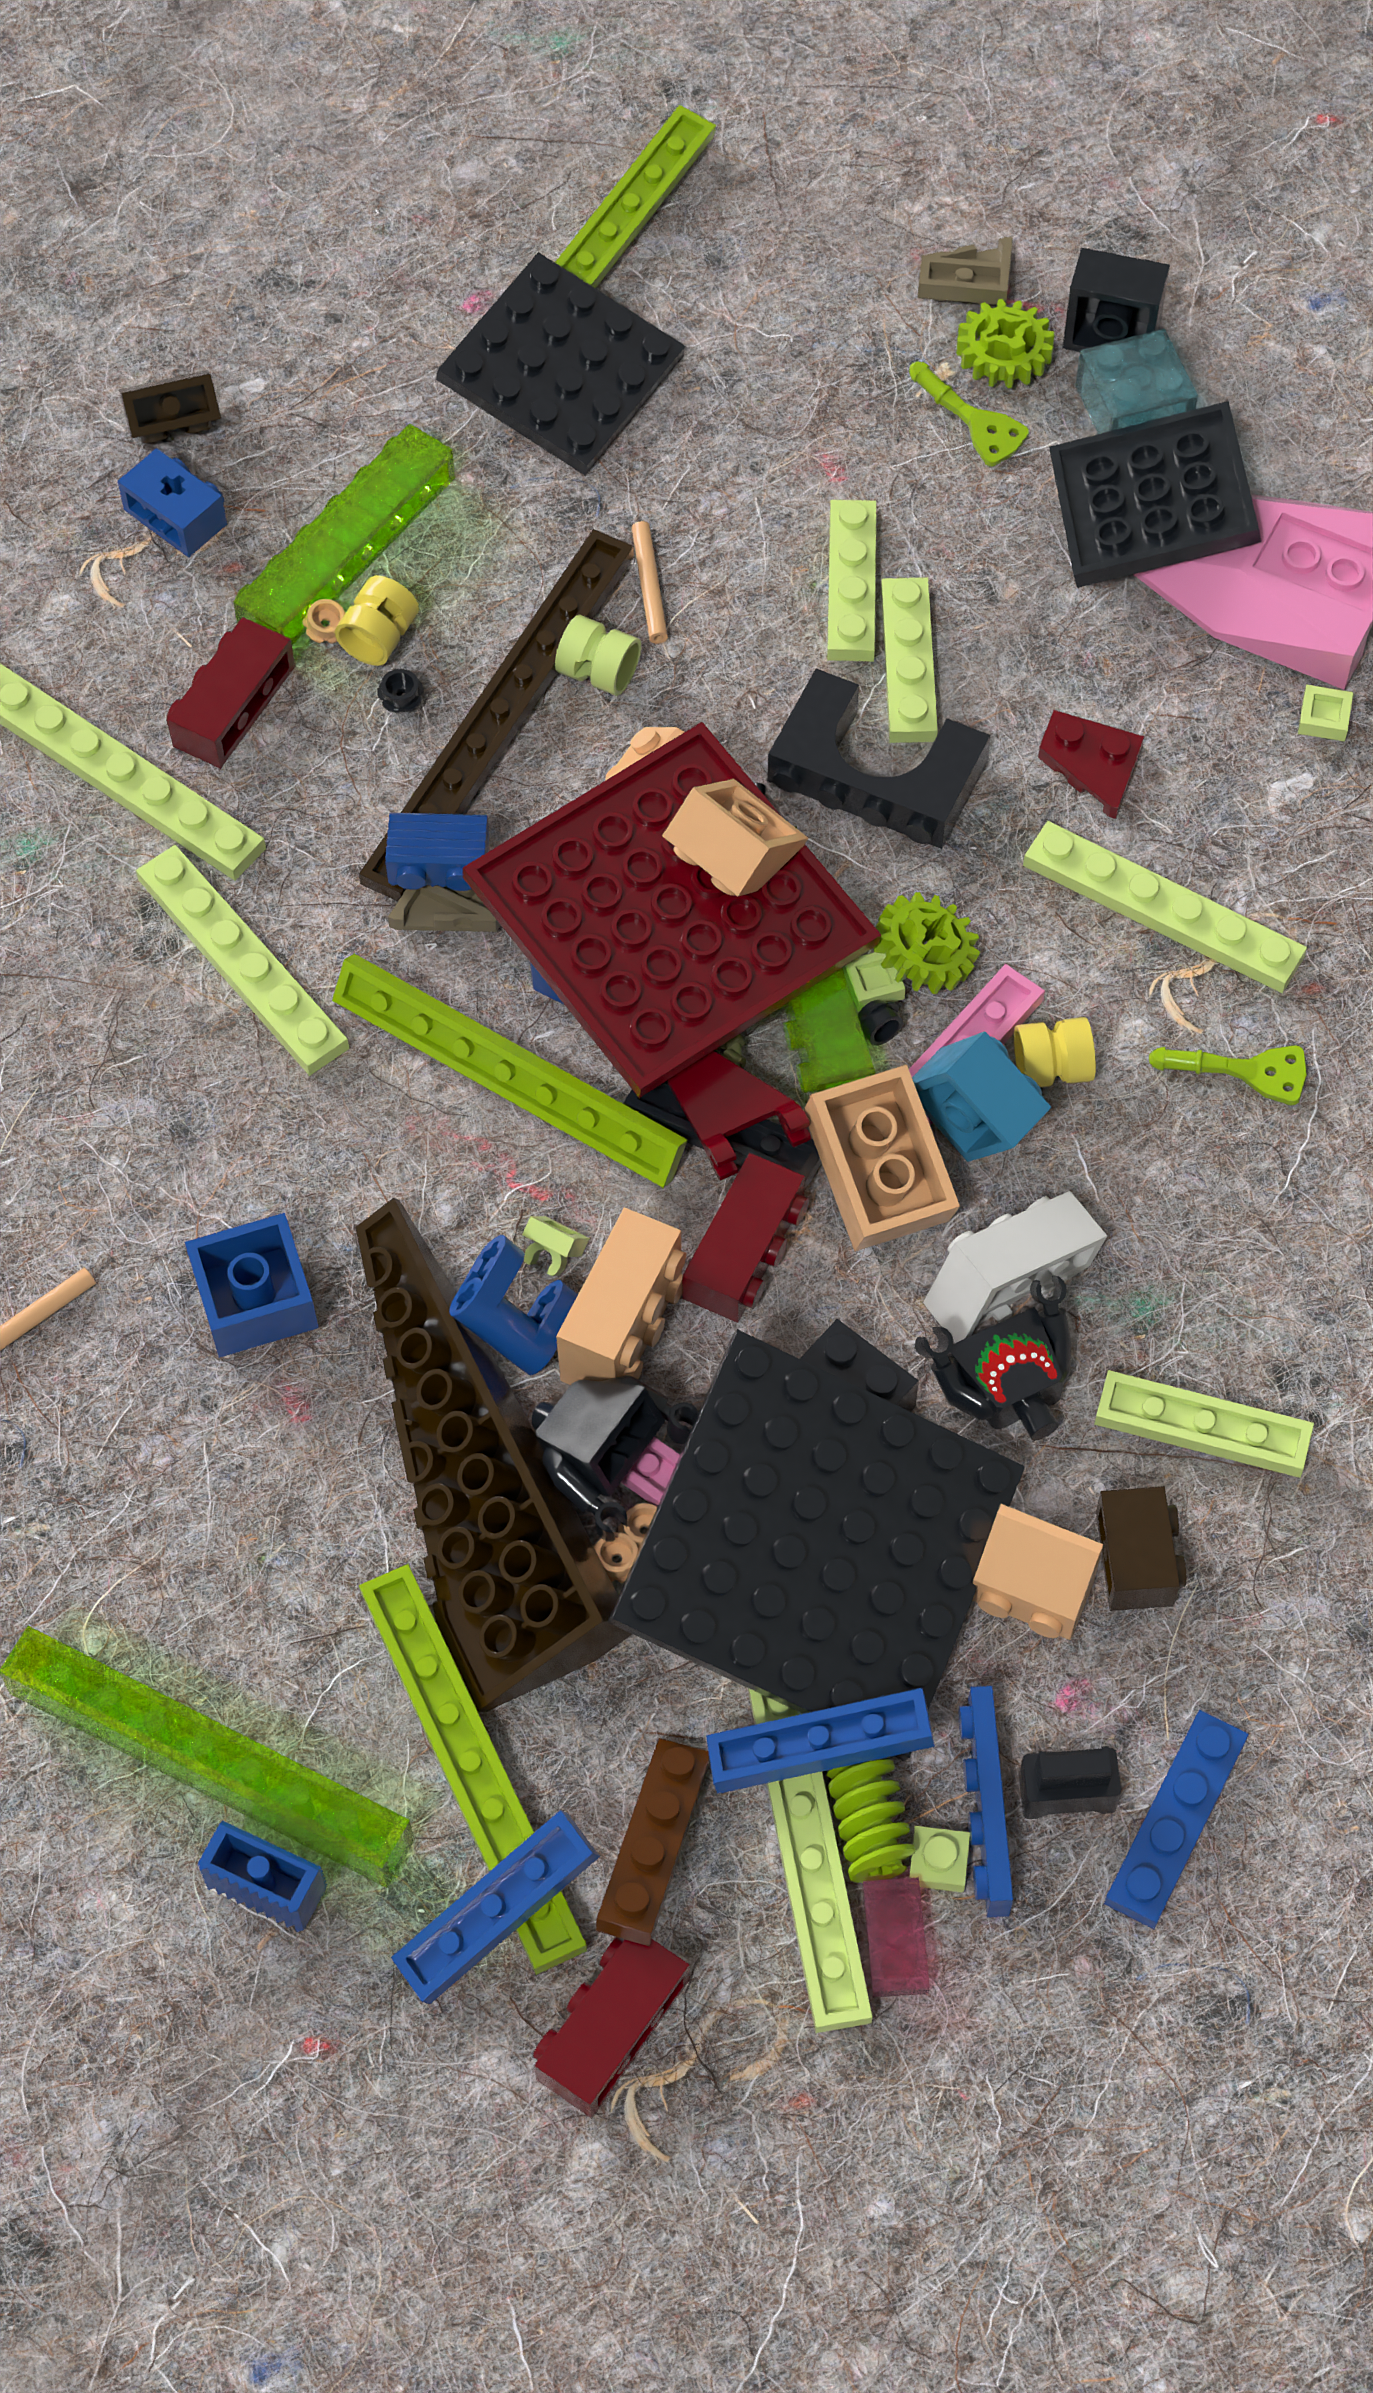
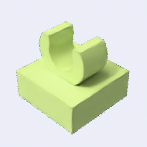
[522,1216,590,1276]

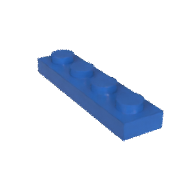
[958,1686,1013,1918]
[706,1688,935,1794]
[1104,1710,1249,1929]
[391,1810,600,2004]

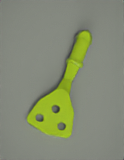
[909,362,1029,467]
[1148,1045,1307,1106]

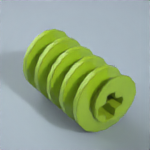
[826,1759,915,1883]

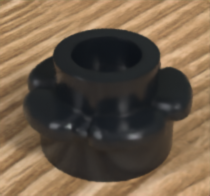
[377,669,424,713]
[856,1000,903,1046]

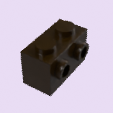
[119,370,221,443]
[1096,1486,1187,1611]

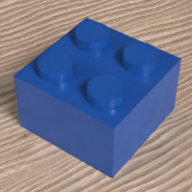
[185,1213,319,1358]

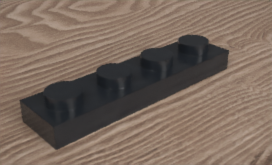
[623,1081,822,1192]

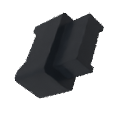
[1018,1746,1122,1819]

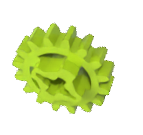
[956,299,1054,388]
[873,892,980,994]

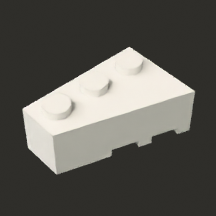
[923,1191,1107,1343]

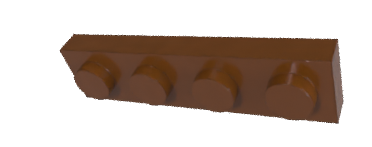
[595,1738,710,1946]

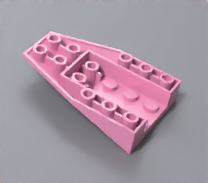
[1133,494,1373,690]

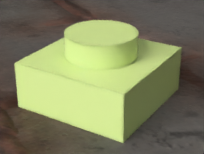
[1298,685,1353,741]
[842,952,905,1011]
[908,1826,970,1893]

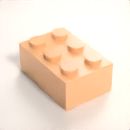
[804,1064,960,1252]
[556,1207,686,1385]

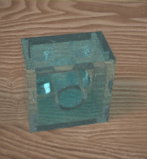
[1075,329,1198,434]

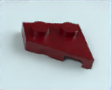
[1038,710,1145,819]

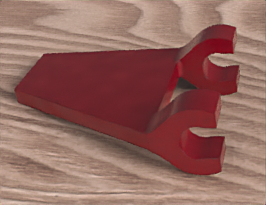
[667,1050,811,1181]

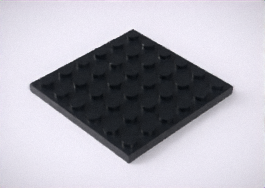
[607,1329,1025,1761]

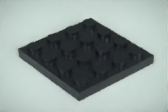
[436,252,686,475]
[1049,401,1262,588]

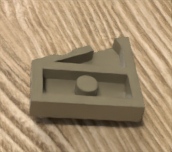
[917,237,1013,305]
[388,884,501,932]

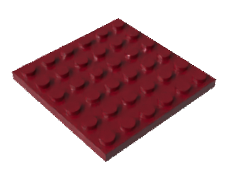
[462,722,881,1098]

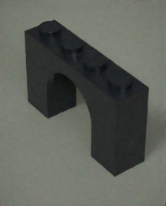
[767,668,991,849]

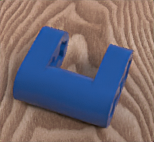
[449,1235,578,1375]

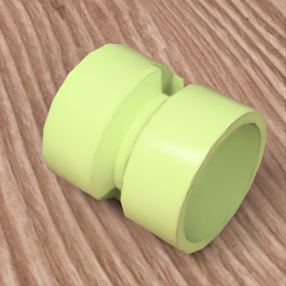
[555,615,641,696]

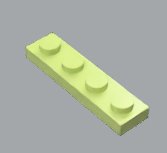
[827,500,876,662]
[881,577,938,743]
[1094,1370,1314,1478]

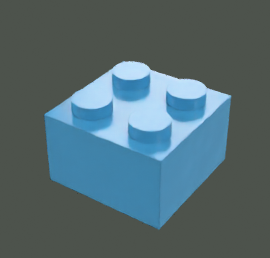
[912,1031,1051,1162]

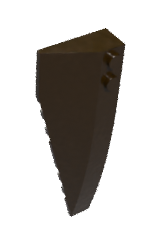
[355,1197,632,1713]

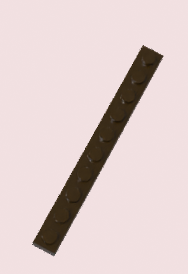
[359,529,634,901]

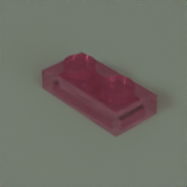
[862,1877,930,1998]

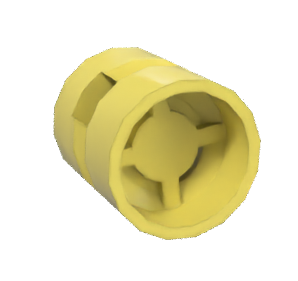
[334,575,419,666]
[1014,1017,1096,1088]

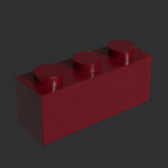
[166,617,295,769]
[682,1153,809,1323]
[533,1937,690,2119]

